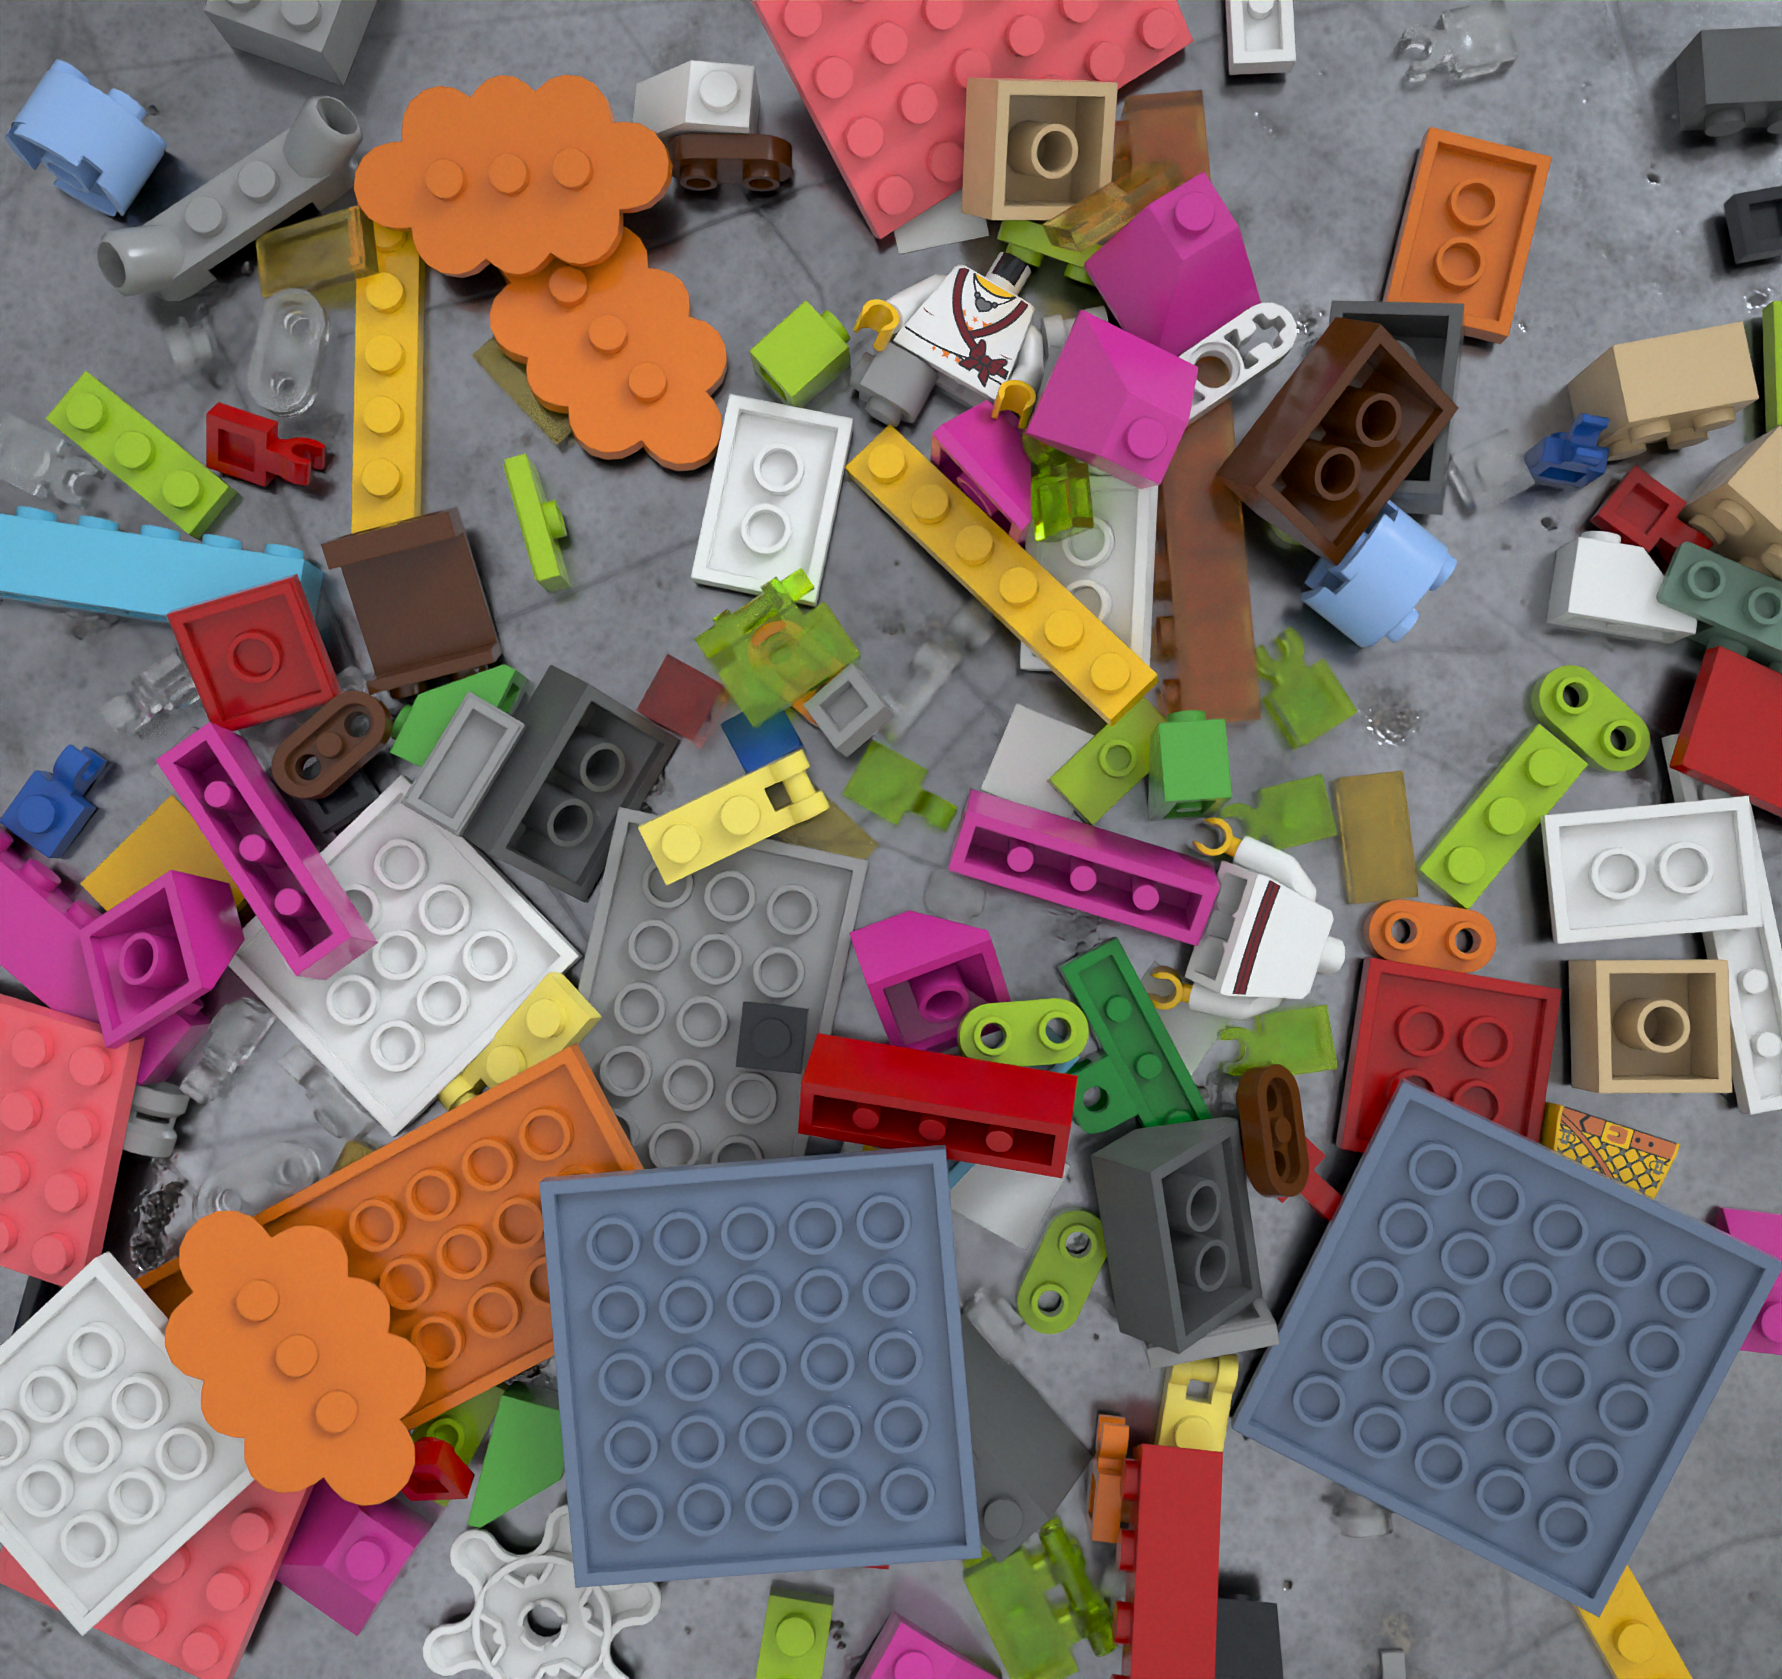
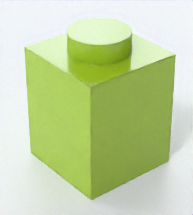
[749,300,850,408]

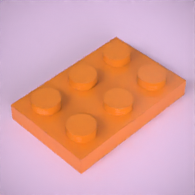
[1382,127,1552,344]

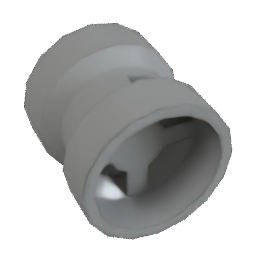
[123,1082,191,1157]

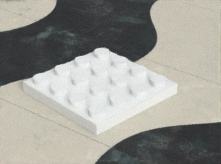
[228,774,582,1137]
[0,1251,255,1636]

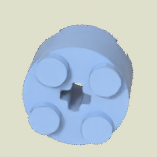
[5,59,167,216]
[1300,500,1457,647]

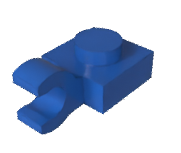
[1521,413,1609,488]
[0,744,108,859]

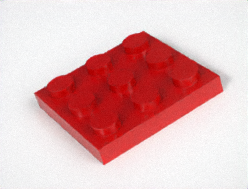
[1336,957,1562,1153]

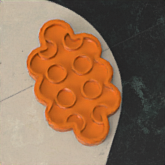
[354,74,673,278]
[489,226,727,471]
[165,1210,426,1506]

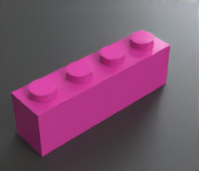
[156,722,378,980]
[948,788,1220,946]

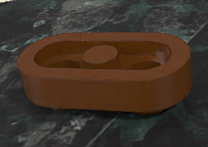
[667,133,793,191]
[272,691,393,800]
[1236,1064,1309,1198]

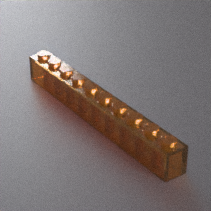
[1113,90,1261,728]

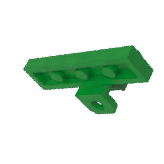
[1057,937,1213,1134]

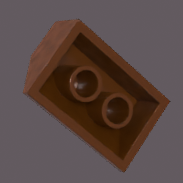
[1215,317,1459,566]

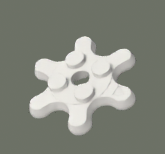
[423,1503,662,1679]

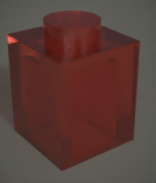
[636,654,731,749]

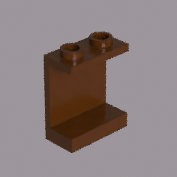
[321,506,502,699]

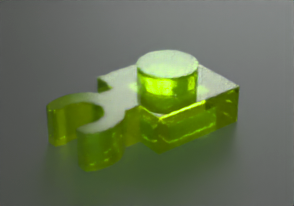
[1251,627,1358,748]
[1216,774,1338,850]
[1217,1004,1338,1076]

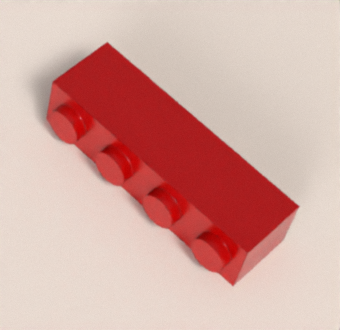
[798,1033,1078,1179]
[1110,1443,1223,1679]

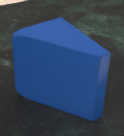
[720,694,806,774]

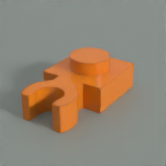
[1085,1414,1130,1544]

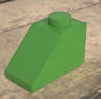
[390,664,528,768]
[1148,710,1232,822]
[467,1380,565,1528]

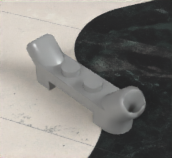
[97,96,363,301]

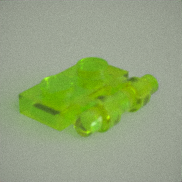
[694,568,861,729]
[962,1523,1118,1679]

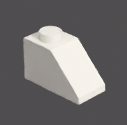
[633,60,760,148]
[1546,531,1697,644]

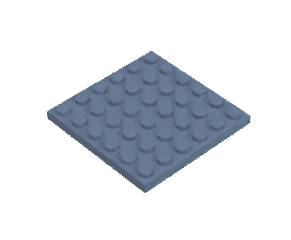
[1231,1078,1782,1617]
[539,1145,982,1588]

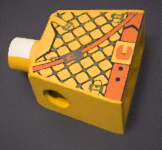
[1539,1101,1680,1198]

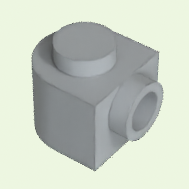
[848,342,939,427]

